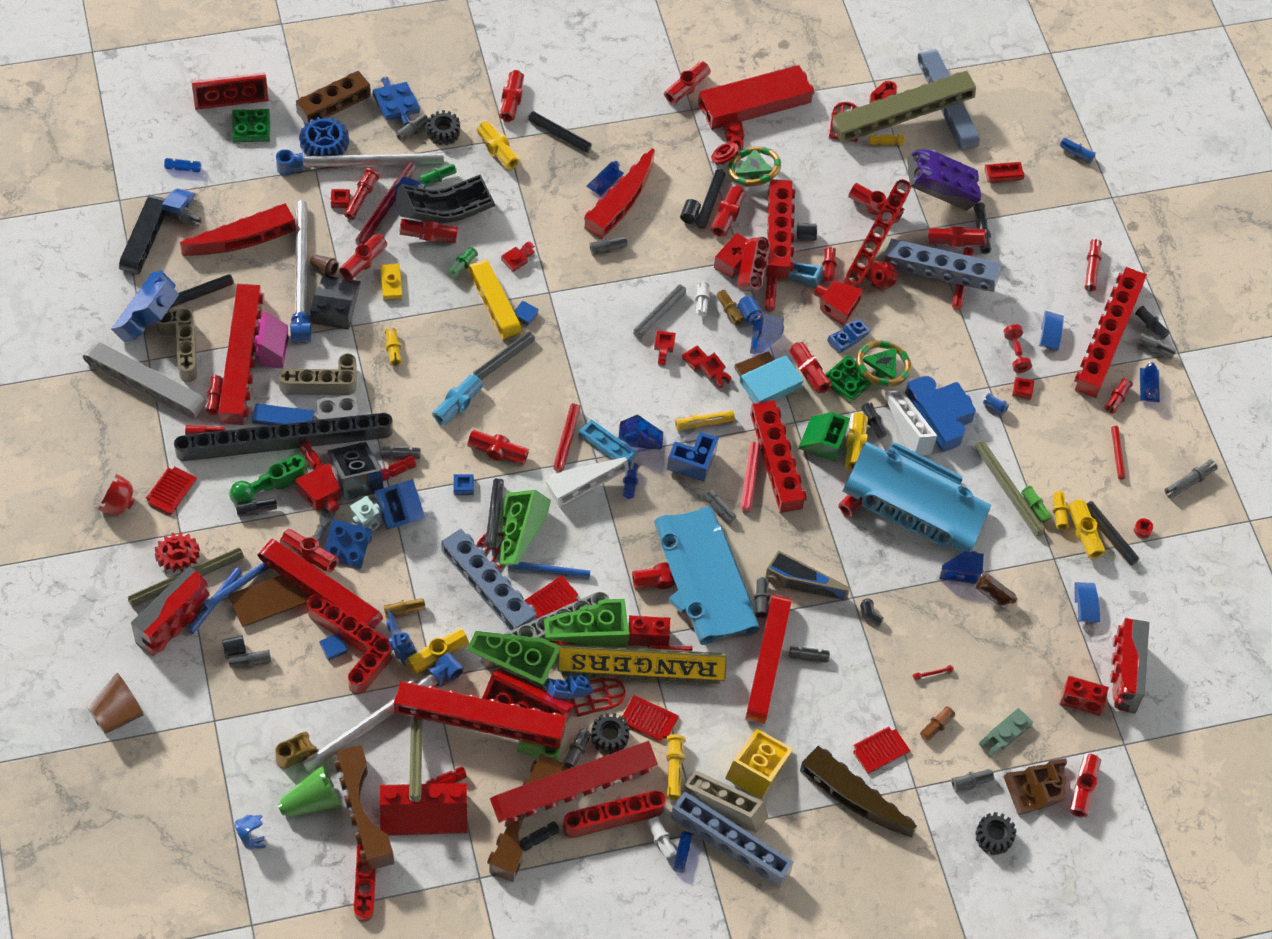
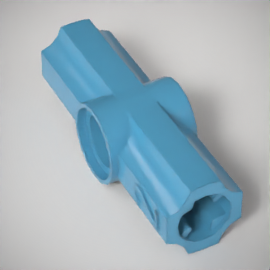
[432,374,483,425]

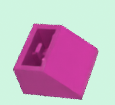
[255,312,289,368]

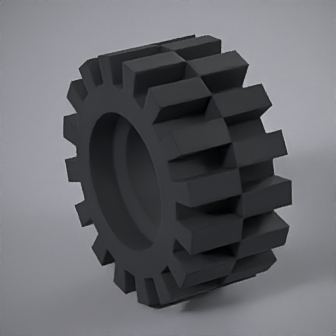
[427,110,460,145]
[591,713,630,755]
[975,812,1017,855]

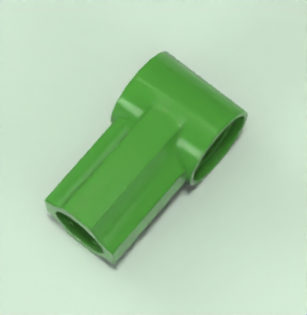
[517,741,560,761]

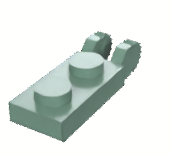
[979,708,1033,757]

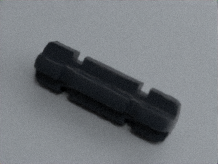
[519,821,559,851]

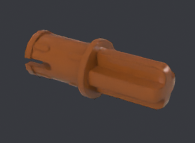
[920,706,955,741]

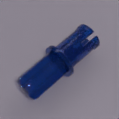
[622,462,638,500]

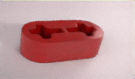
[869,81,897,104]

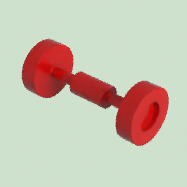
[1003,324,1032,373]

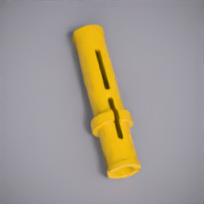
[675,410,735,431]

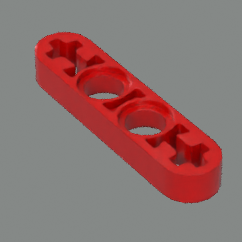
[354,844,376,922]

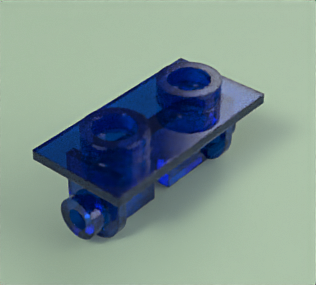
[586,160,624,196]
[1140,362,1160,403]

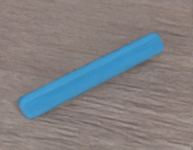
[890,442,963,485]

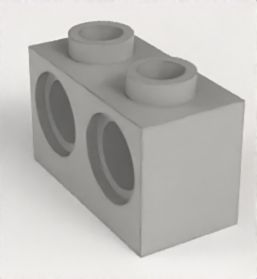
[316,395,358,420]

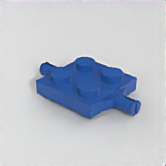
[372,77,420,126]

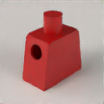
[814,281,863,326]
[295,463,341,513]

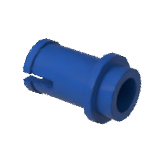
[983,393,1009,415]

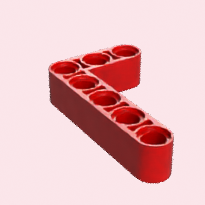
[307,595,393,694]

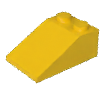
[725,729,793,800]

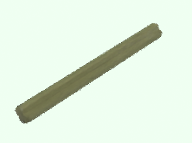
[975,440,1045,536]
[127,547,244,607]
[409,717,423,802]

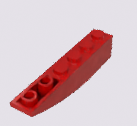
[584,148,655,239]
[180,203,296,256]

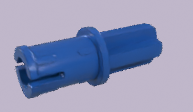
[1060,138,1096,163]

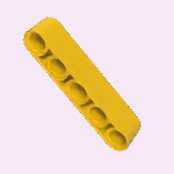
[468,259,522,339]

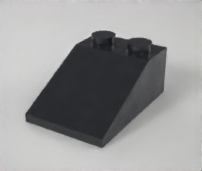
[310,275,361,329]
[327,442,384,500]

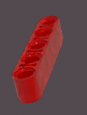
[563,790,666,838]

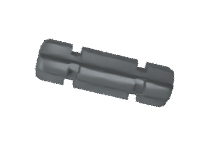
[381,446,421,459]
[704,490,737,523]
[789,646,830,663]

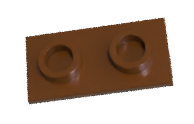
[975,571,1017,610]

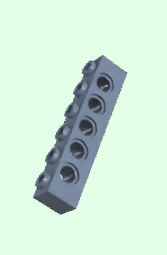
[884,238,1001,292]
[441,529,536,631]
[671,792,794,889]

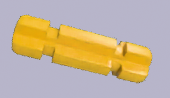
[869,134,905,145]

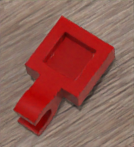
[501,241,535,272]
[654,330,676,365]

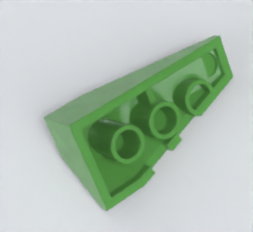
[500,490,551,566]
[544,599,629,647]
[467,631,561,687]

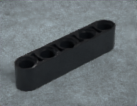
[119,195,166,274]

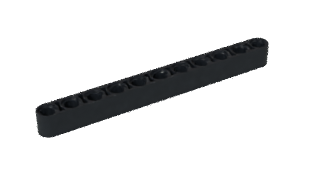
[174,413,393,461]

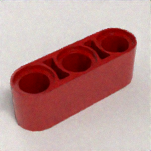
[737,237,770,291]

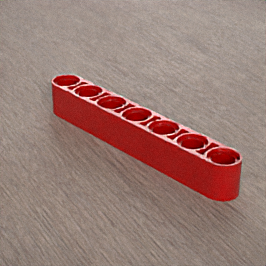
[843,179,911,288]
[257,539,384,629]
[745,595,792,724]

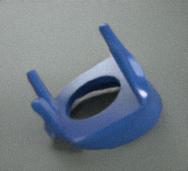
[235,815,266,851]

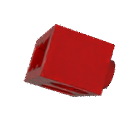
[1060,675,1109,716]

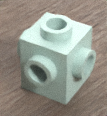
[350,496,383,530]

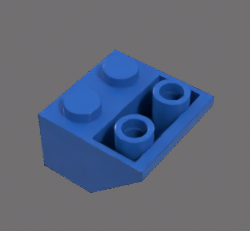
[374,479,425,530]

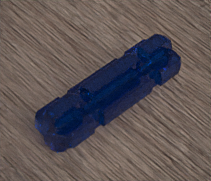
[164,158,201,173]
[673,831,692,873]

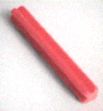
[741,442,761,512]

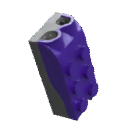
[907,149,982,211]

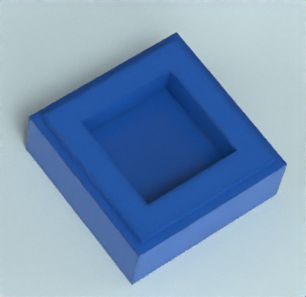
[514,300,539,326]
[453,474,474,495]
[319,634,347,661]

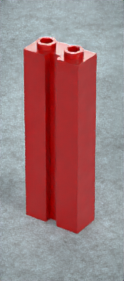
[698,65,814,130]

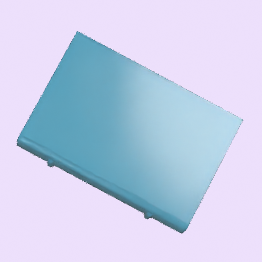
[740,355,804,403]

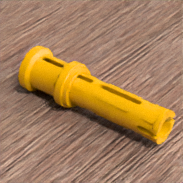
[666,734,686,800]

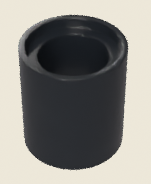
[680,199,701,224]
[797,223,817,241]
[222,635,246,658]

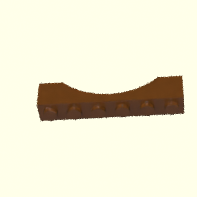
[334,745,394,871]
[487,754,565,882]

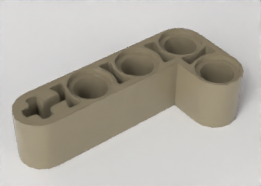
[157,308,197,382]
[278,353,357,395]

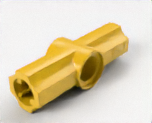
[477,121,520,170]
[845,412,868,471]
[1068,499,1105,559]
[406,628,469,675]

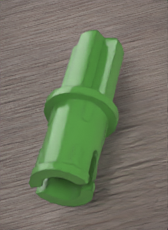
[1021,486,1051,522]

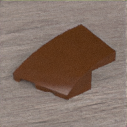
[88,673,144,735]
[1003,758,1067,815]

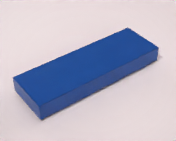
[252,403,315,426]

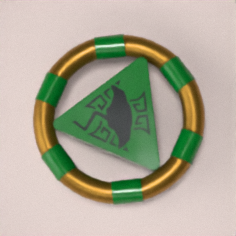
[728,147,781,187]
[856,340,912,387]

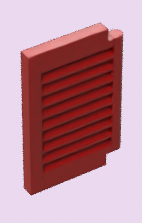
[145,466,197,515]
[524,575,578,619]
[622,695,679,742]
[853,726,911,774]

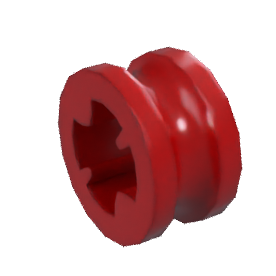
[1134,518,1153,539]

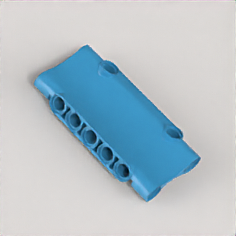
[842,441,991,555]
[654,507,760,645]

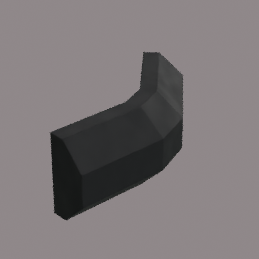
[395,174,495,223]

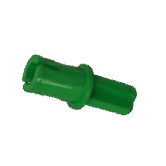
[419,164,457,187]
[448,247,478,278]

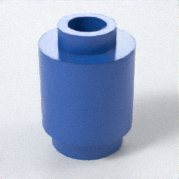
[737,296,763,325]

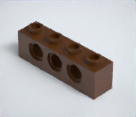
[296,70,371,123]

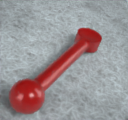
[912,665,954,680]

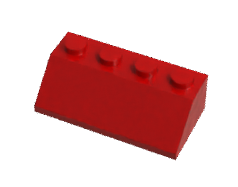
[191,72,269,110]
[482,668,574,724]
[380,783,467,836]

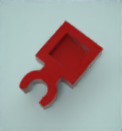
[723,121,745,150]
[698,352,732,389]

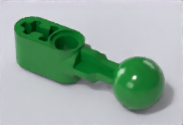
[229,455,308,505]

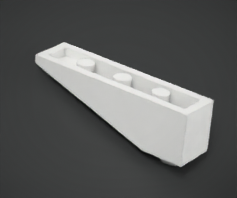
[884,390,937,456]
[546,457,629,508]

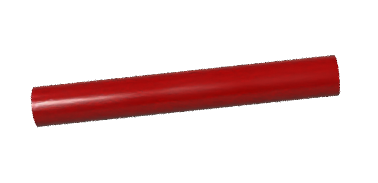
[1111,426,1126,479]

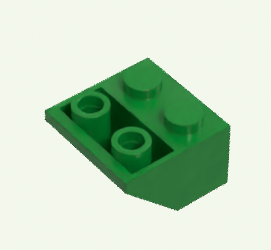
[798,412,851,462]

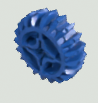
[299,116,349,156]

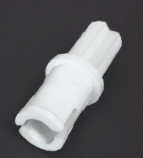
[695,281,710,317]
[647,817,676,859]

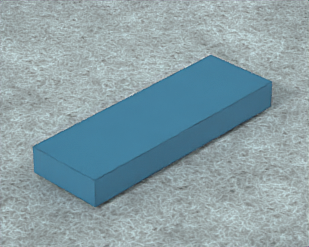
[578,419,637,464]

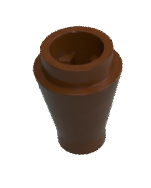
[310,254,339,276]

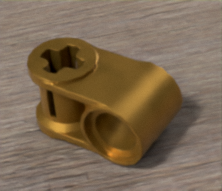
[275,732,318,768]

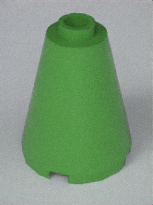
[278,766,341,818]

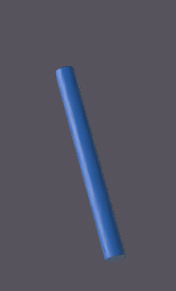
[509,562,591,578]
[203,563,270,610]
[187,568,242,634]

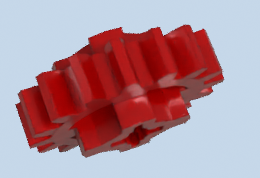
[154,532,200,573]

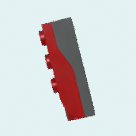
[131,566,210,657]
[1110,618,1150,714]

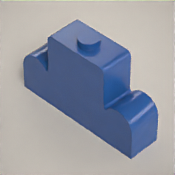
[111,270,179,342]
[905,376,976,453]

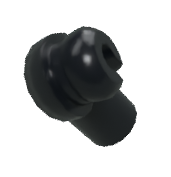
[860,598,884,626]

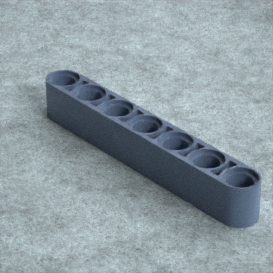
[917,49,980,150]

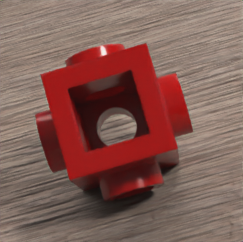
[865,261,899,290]

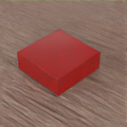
[330,189,350,208]
[682,345,708,371]
[1012,377,1034,400]

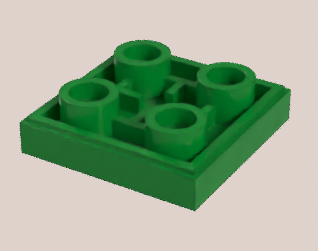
[232,109,270,143]
[825,355,874,404]

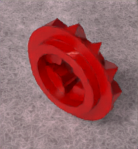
[711,143,739,165]

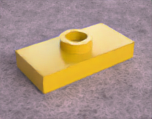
[381,264,402,300]

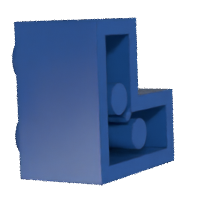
[667,432,719,482]

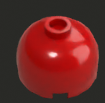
[98,474,135,515]

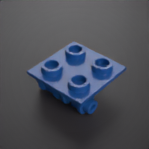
[325,519,372,569]
[386,611,418,666]

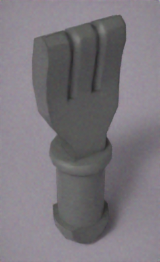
[312,509,335,543]

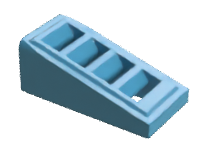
[788,262,824,288]

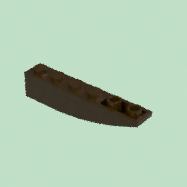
[800,745,917,838]

